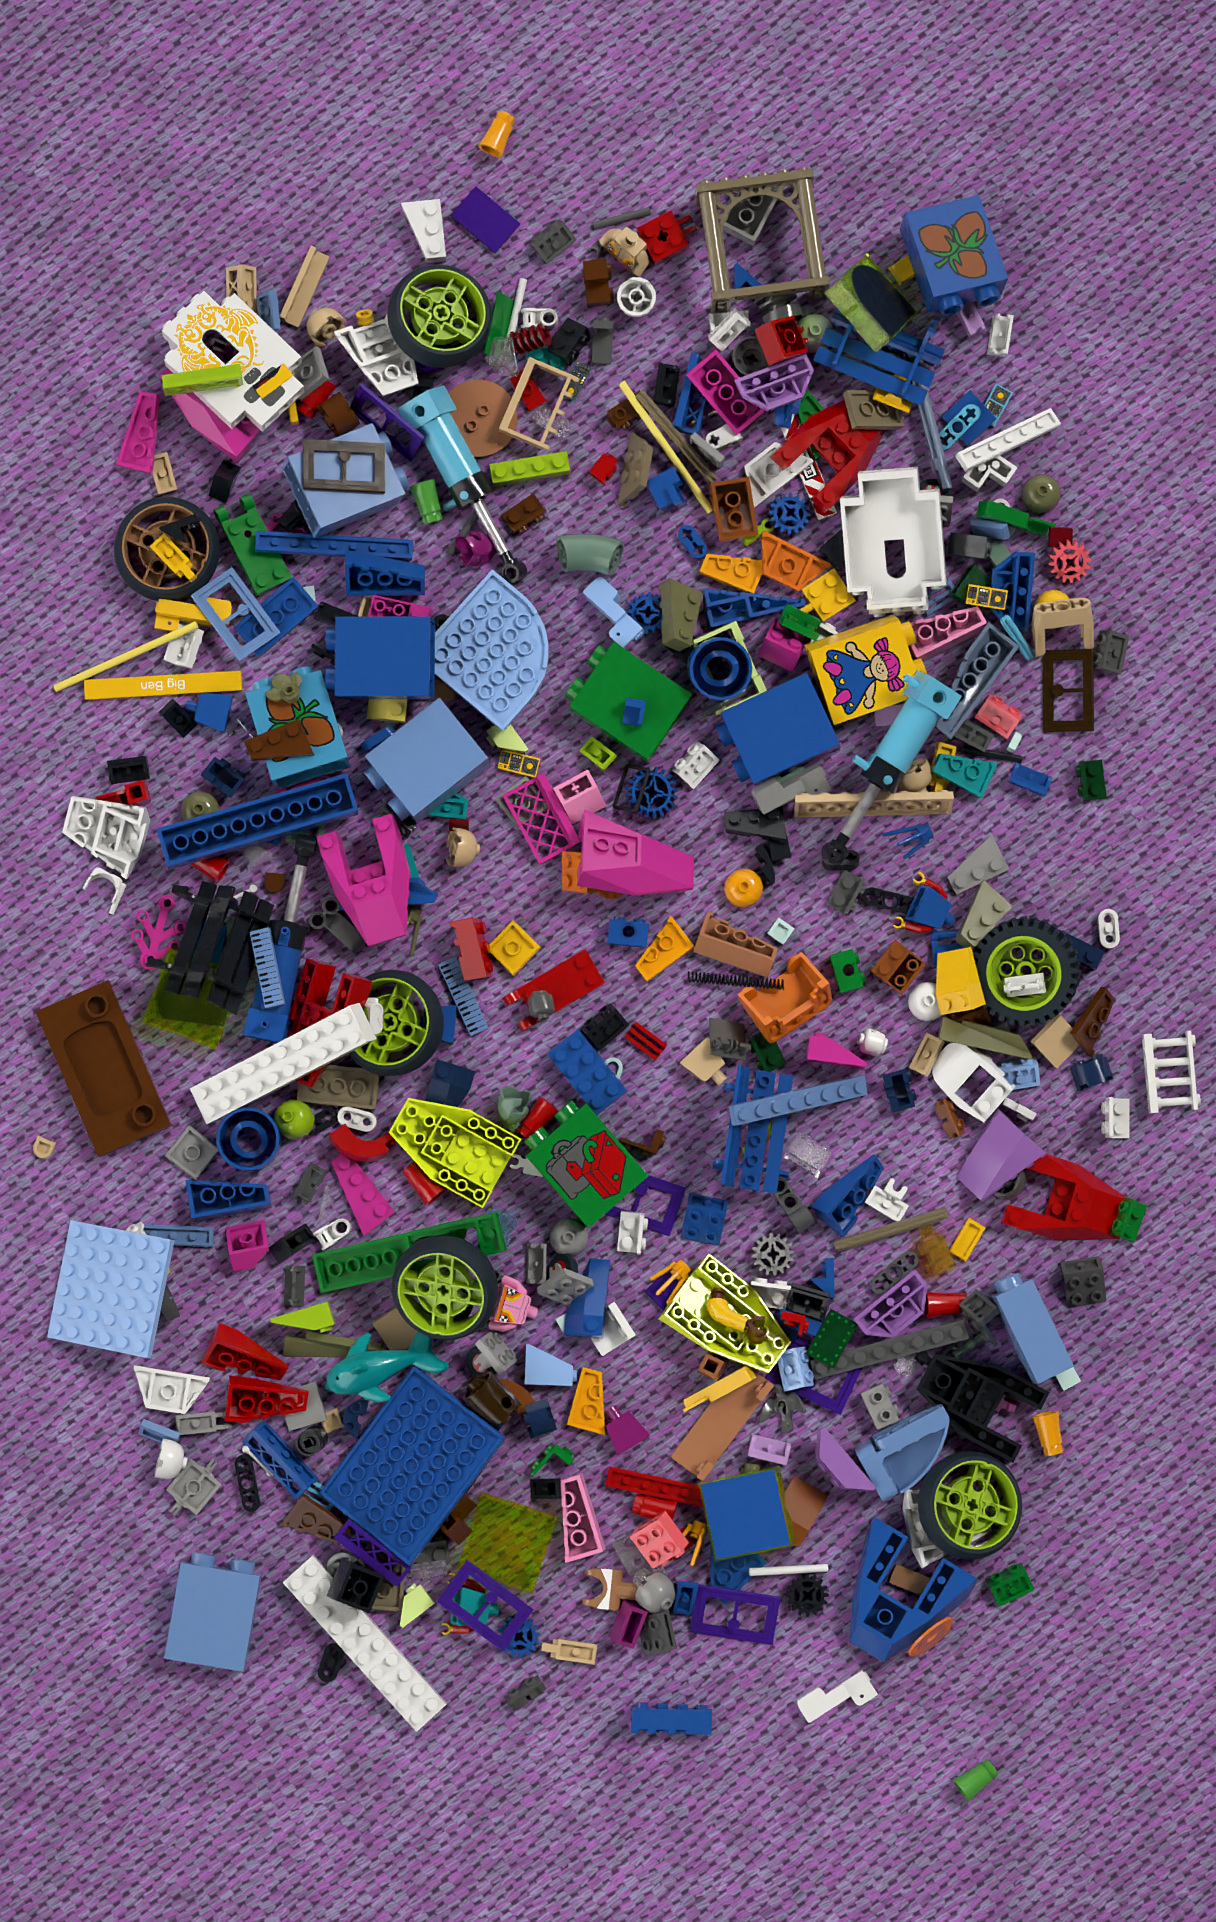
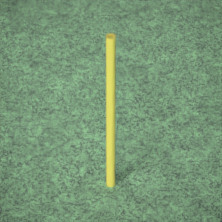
[619,380,713,514]
[53,621,199,692]

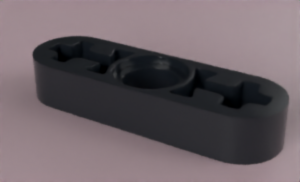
[862,887,914,915]
[235,1454,261,1512]

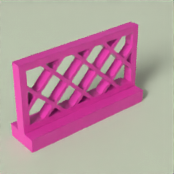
[502,772,581,865]

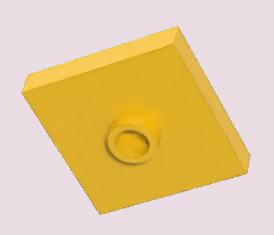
[489,920,541,976]

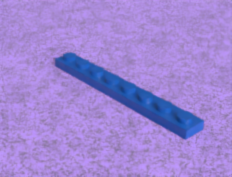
[255,531,413,561]

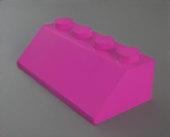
[686,348,765,435]

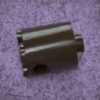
[462,1371,521,1428]

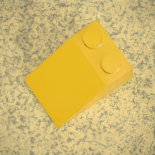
[936,947,986,1015]

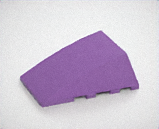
[957,1107,1047,1202]

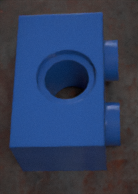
[607,916,649,948]

